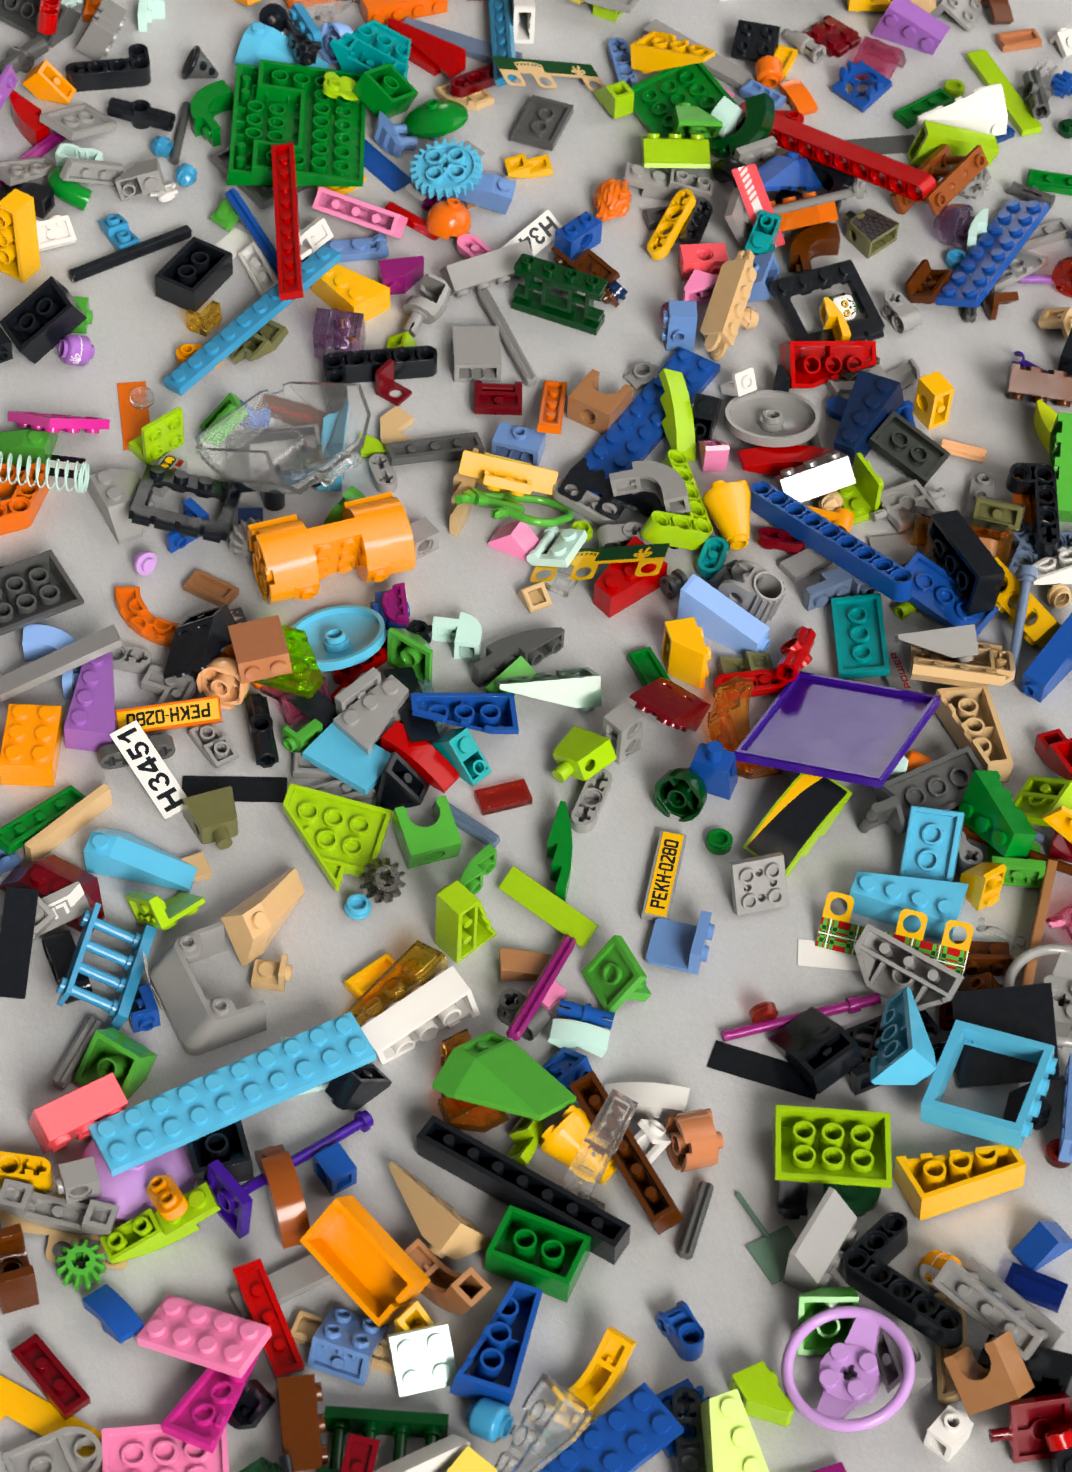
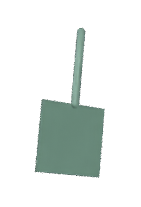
[735,1192,797,1285]

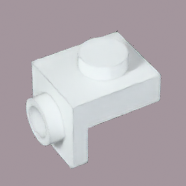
[1049,28,1072,59]
[720,367,757,398]
[634,1119,672,1164]

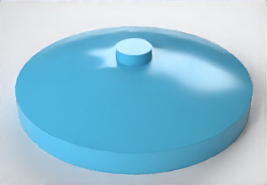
[285,605,387,672]

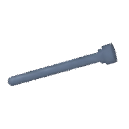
[1010,564,1039,681]

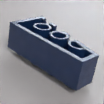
[833,370,904,466]

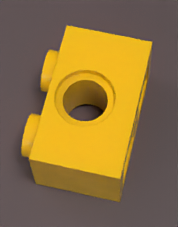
[913,371,955,430]

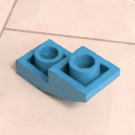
[98,213,140,251]

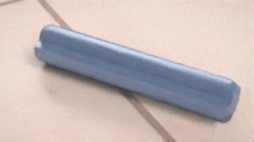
[432,801,500,848]

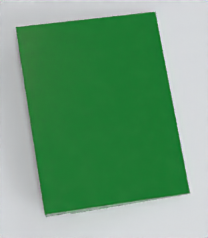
[226,59,366,187]

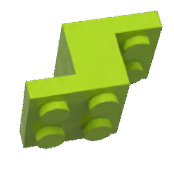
[1013,775,1072,827]

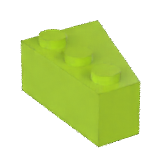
[435,880,497,964]

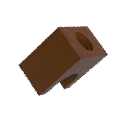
[0,1223,39,1314]

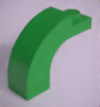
[190,80,233,147]

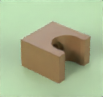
[567,369,633,435]
[943,1330,1035,1416]

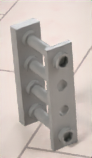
[932,1257,1065,1360]

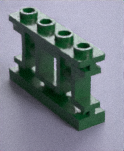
[511,253,607,336]

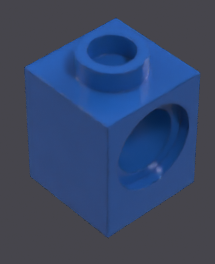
[314,1142,357,1196]

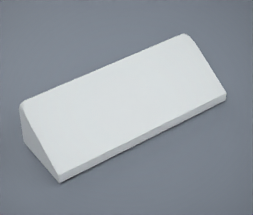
[237,241,278,297]
[373,1434,470,1472]

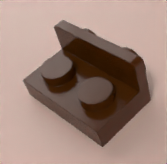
[954,941,1014,976]

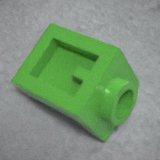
[282,719,323,752]

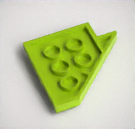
[282,783,393,892]

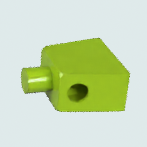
[552,726,617,783]

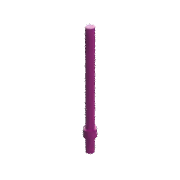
[721,993,881,1042]

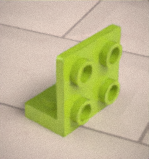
[128,407,185,465]
[835,452,884,525]
[124,890,206,930]

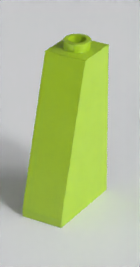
[907,120,999,167]

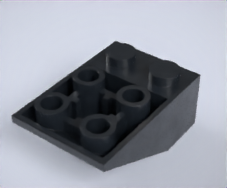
[163,604,237,679]
[768,1007,863,1094]

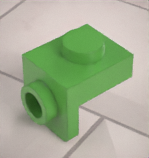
[210,197,240,232]

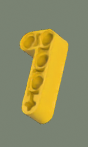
[0,1151,53,1194]

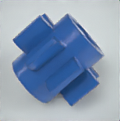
[1050,70,1072,99]

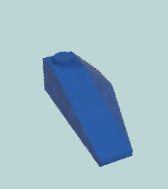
[758,151,822,191]

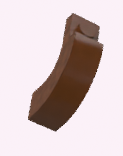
[788,223,841,274]

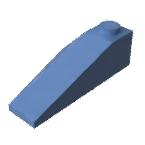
[450,171,516,215]

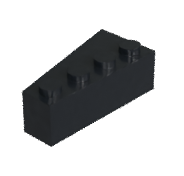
[926,510,1005,615]

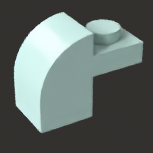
[711,96,746,139]
[432,612,482,662]

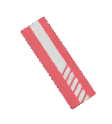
[732,164,786,247]

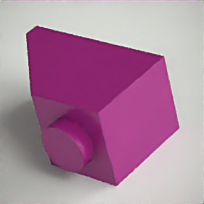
[378,256,424,295]

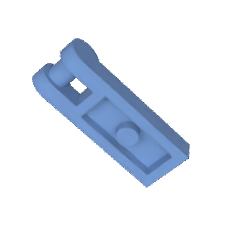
[324,233,389,262]

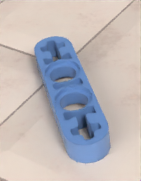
[608,37,639,87]

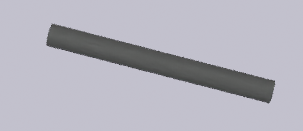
[170,102,191,165]

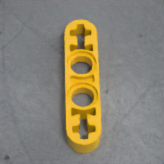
[646,189,696,260]

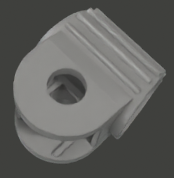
[718,560,786,624]

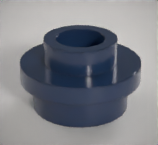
[606,280,628,301]

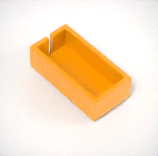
[299,1195,431,1327]

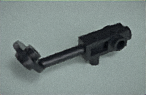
[259,3,321,65]

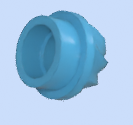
[150,136,173,158]
[175,163,198,187]

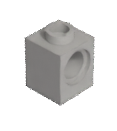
[410,517,440,560]
[54,1156,101,1204]

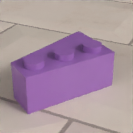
[871,0,950,55]

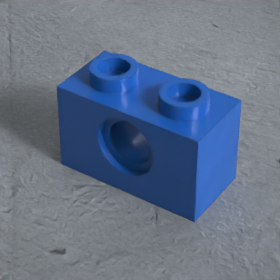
[554,211,602,261]

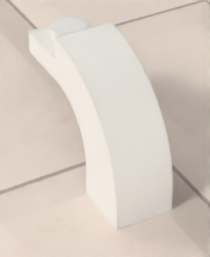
[300,217,334,262]

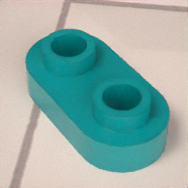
[697,537,729,578]

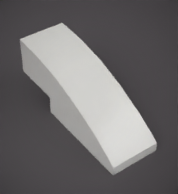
[604,1082,690,1120]

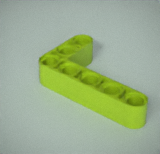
[640,449,713,551]

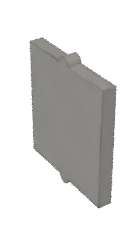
[867,533,917,567]

